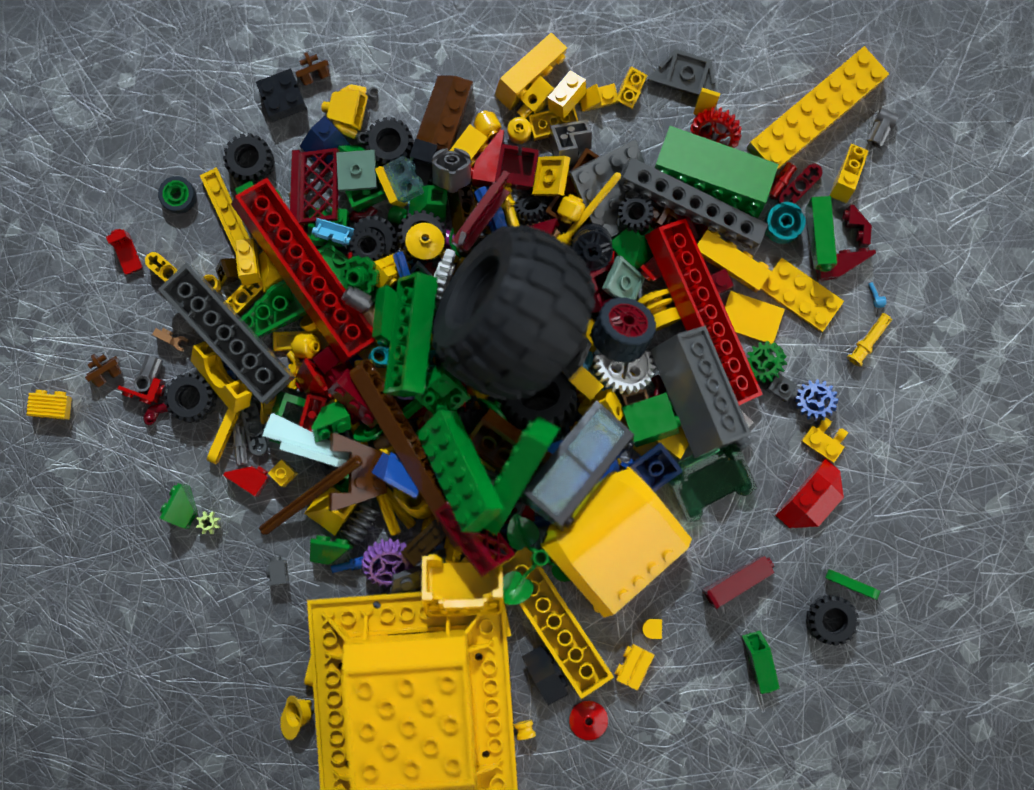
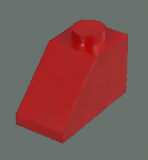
[223,466,271,497]

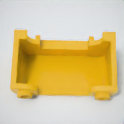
[422,554,504,617]

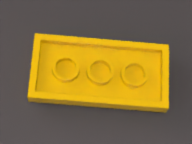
[760,257,844,333]

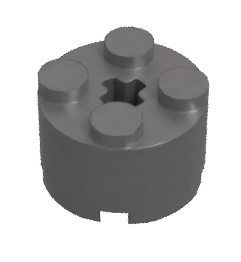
[432,148,471,193]

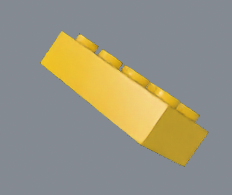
[528,107,578,141]

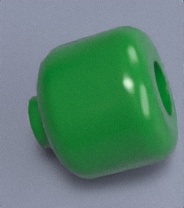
[387,206,408,226]

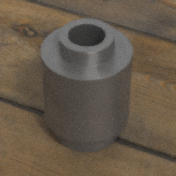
[342,286,372,313]

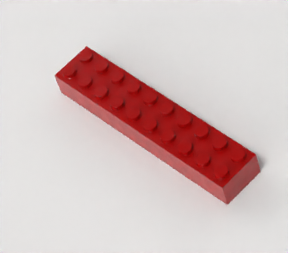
[231,178,377,363]
[645,218,763,405]

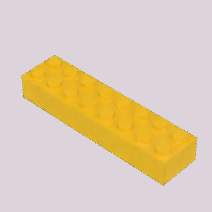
[747,46,889,172]
[502,547,614,699]

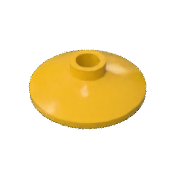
[405,223,444,260]

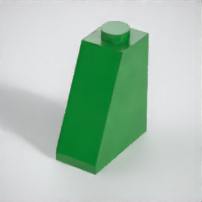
[372,285,396,347]
[742,630,780,694]

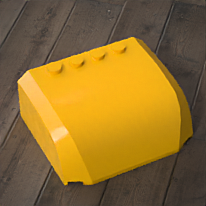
[540,467,692,617]

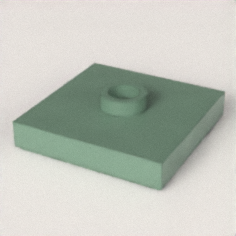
[336,150,377,192]
[602,256,645,300]

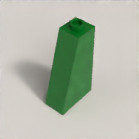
[805,196,837,272]

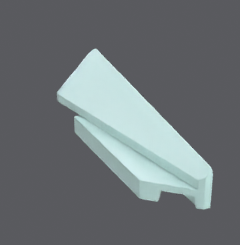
[263,414,349,467]

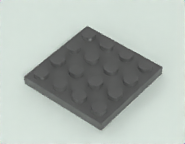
[568,139,660,237]

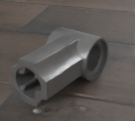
[866,107,899,148]
[133,355,163,394]

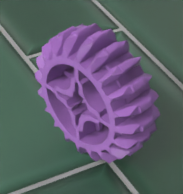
[362,538,414,588]

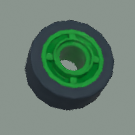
[158,176,197,214]

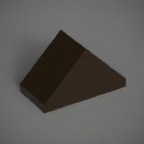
[215,258,239,287]

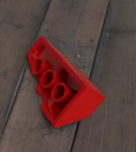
[296,359,335,401]

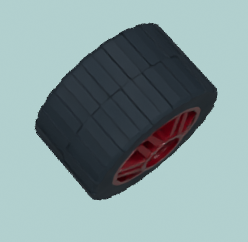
[591,297,656,363]

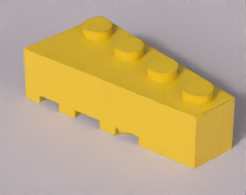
[494,33,567,111]

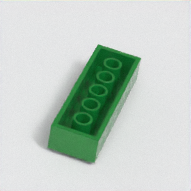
[384,272,438,398]
[416,409,504,532]
[484,416,559,536]

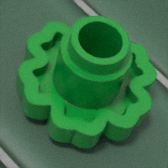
[340,256,380,294]

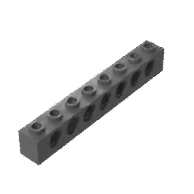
[618,157,768,249]

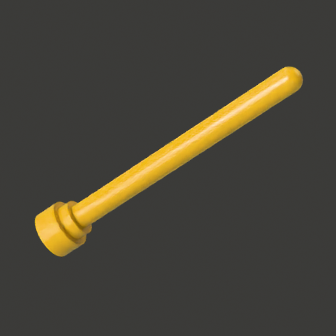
[557,172,621,246]

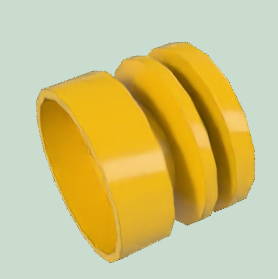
[638,289,681,331]

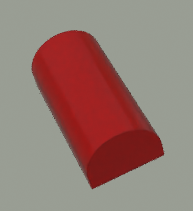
[299,394,327,432]

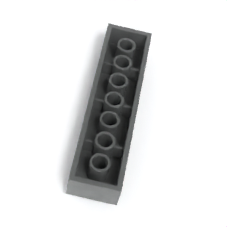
[158,263,296,404]

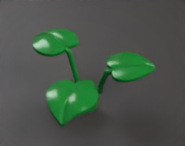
[503,514,571,605]

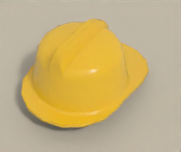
[280,696,312,740]

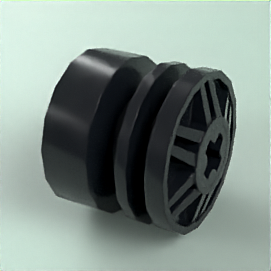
[572,223,613,271]

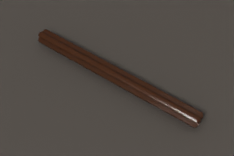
[259,455,363,535]

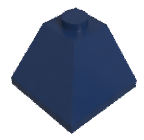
[300,116,350,171]
[629,442,683,492]

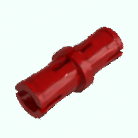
[768,162,797,200]

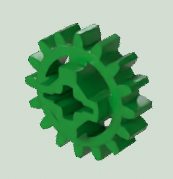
[747,341,787,383]

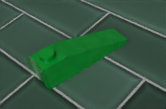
[241,280,308,338]

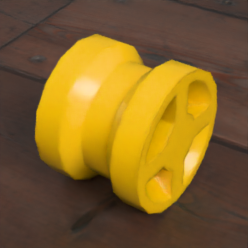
[514,720,536,740]

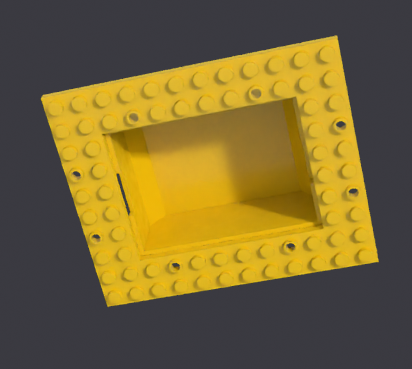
[307,592,518,790]

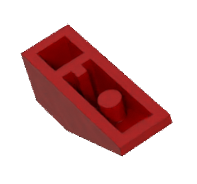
[471,130,504,187]

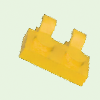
[801,417,848,463]

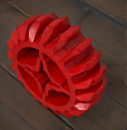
[690,106,742,148]

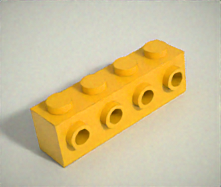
[697,230,772,293]

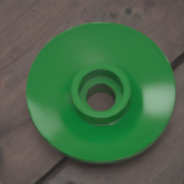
[477,398,508,421]
[353,423,383,442]

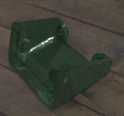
[667,443,758,523]

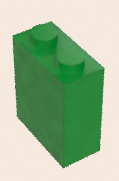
[622,392,681,447]

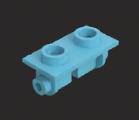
[312,218,354,246]

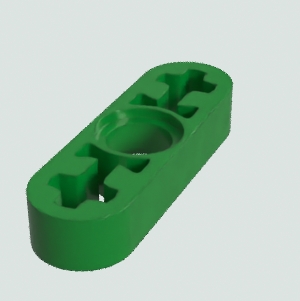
[825,569,881,600]

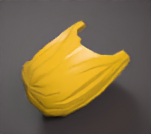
[393,488,433,519]

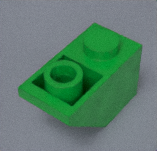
[312,401,352,443]

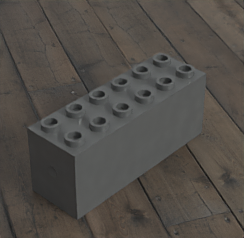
[650,326,751,458]

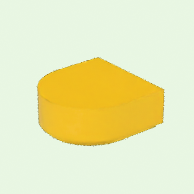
[642,619,662,639]

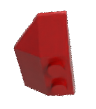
[775,458,844,528]

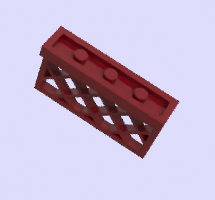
[290,148,339,227]
[451,170,510,253]
[434,501,516,577]

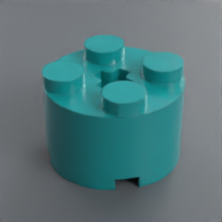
[764,202,806,244]

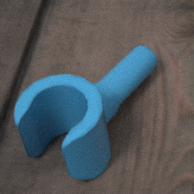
[868,282,887,308]

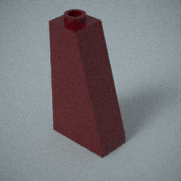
[702,555,775,609]

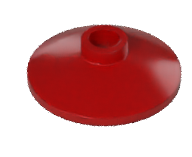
[569,701,608,740]

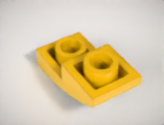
[616,66,648,109]

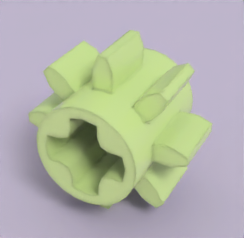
[196,511,221,534]

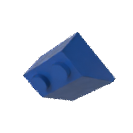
[371,452,418,498]

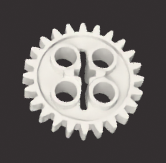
[434,249,456,311]
[593,347,656,394]

